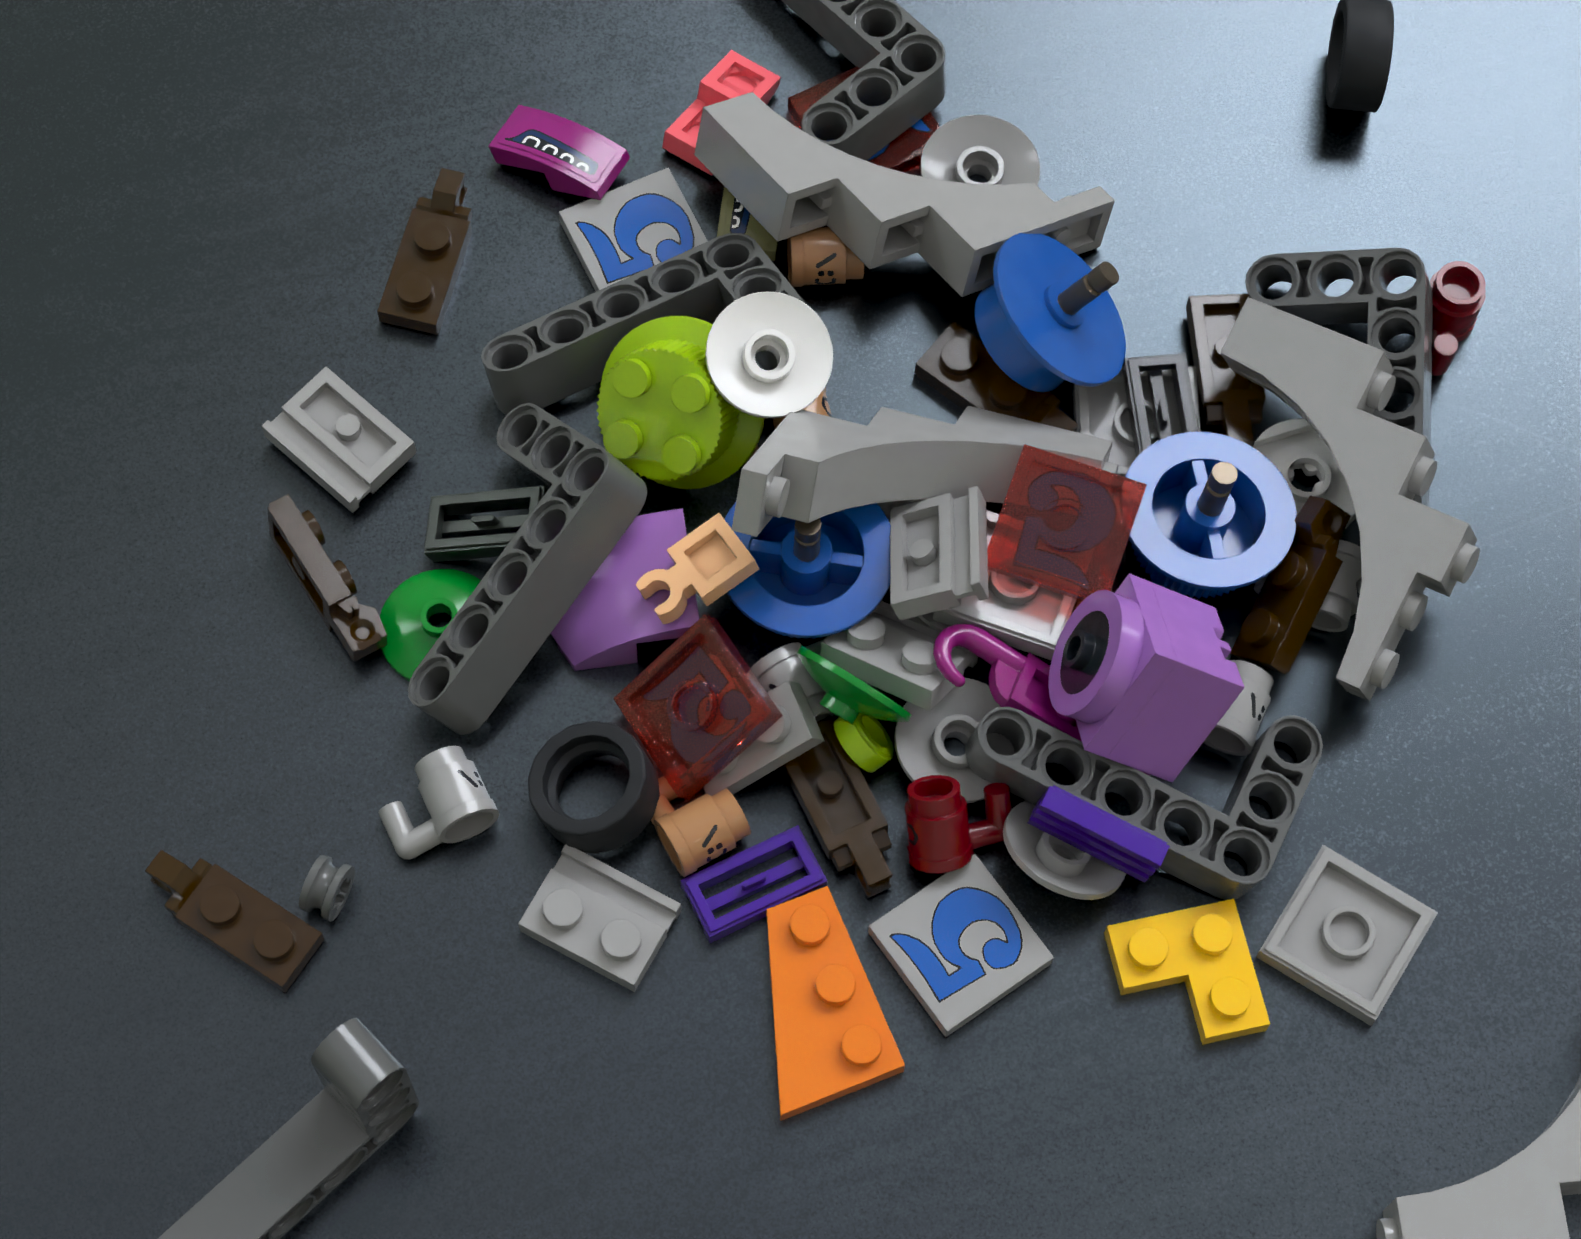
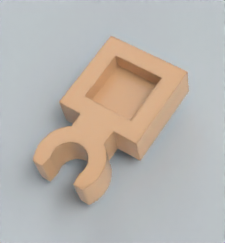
[636,513,759,624]

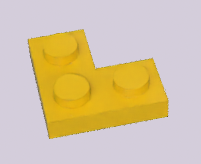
[1104,899,1270,1045]

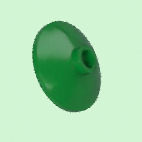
[380,569,481,682]
[797,646,912,724]

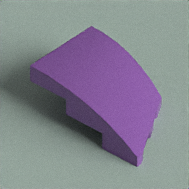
[550,508,700,671]

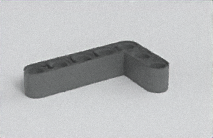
[781,0,946,161]
[481,233,806,414]
[1245,248,1433,507]
[408,403,647,735]
[965,707,1323,900]
[157,1018,419,1239]

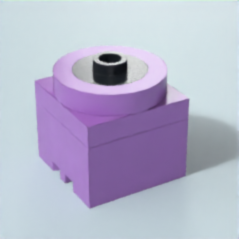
[1048,573,1245,783]

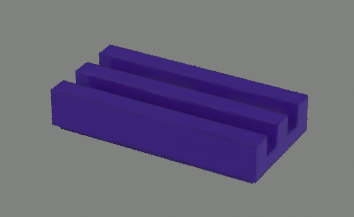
[1027,785,1170,883]
[680,825,828,944]

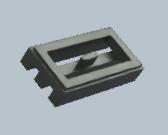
[424,486,548,562]

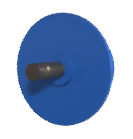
[975,233,1126,392]

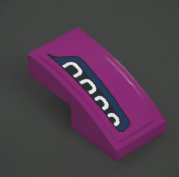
[488,105,630,200]

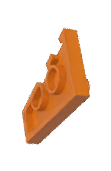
[766,886,905,1121]

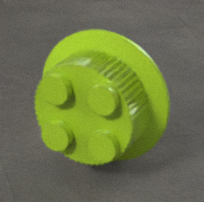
[596,316,764,489]

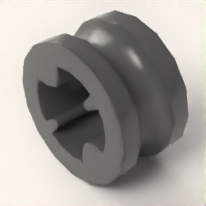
[299,854,355,922]

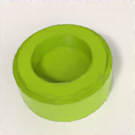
[834,714,894,773]

